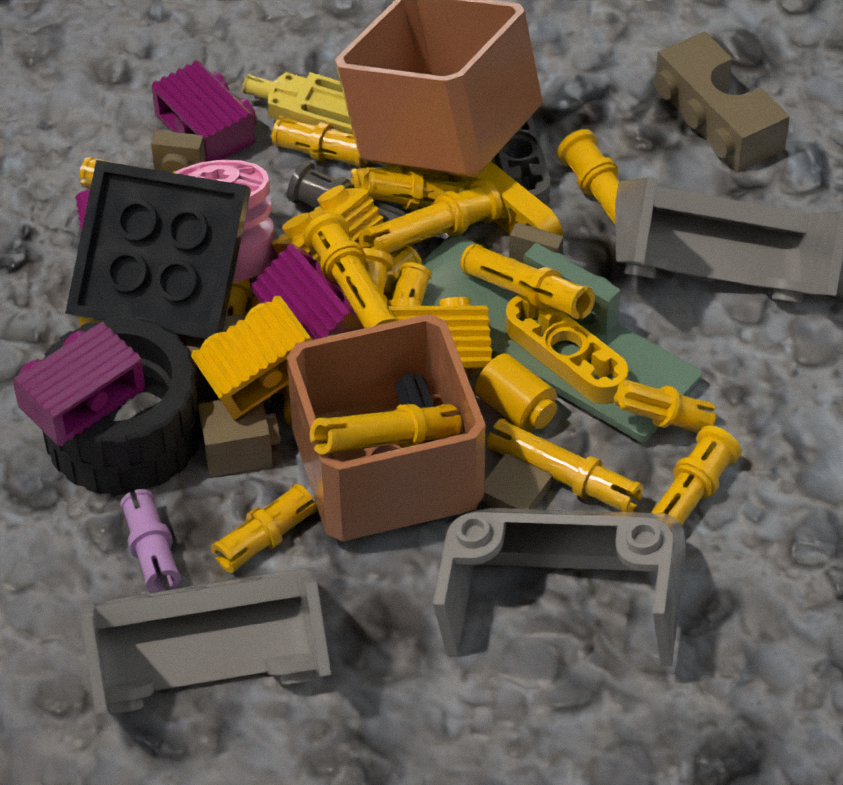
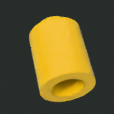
[475,353,557,432]

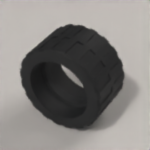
[42,317,202,495]

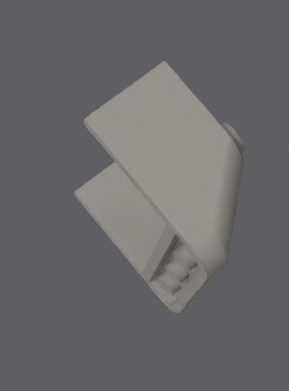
[615,177,843,303]
[433,508,686,666]
[81,569,331,714]

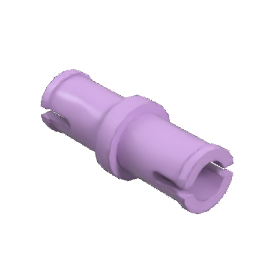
[120,489,181,593]

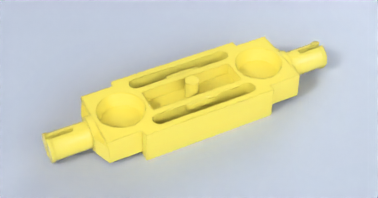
[242,72,353,135]

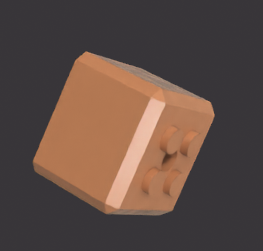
[334,0,543,178]
[287,314,485,541]

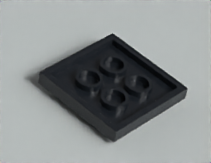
[65,160,251,340]

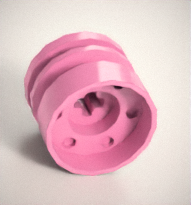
[175,160,277,282]

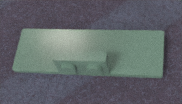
[421,235,702,442]

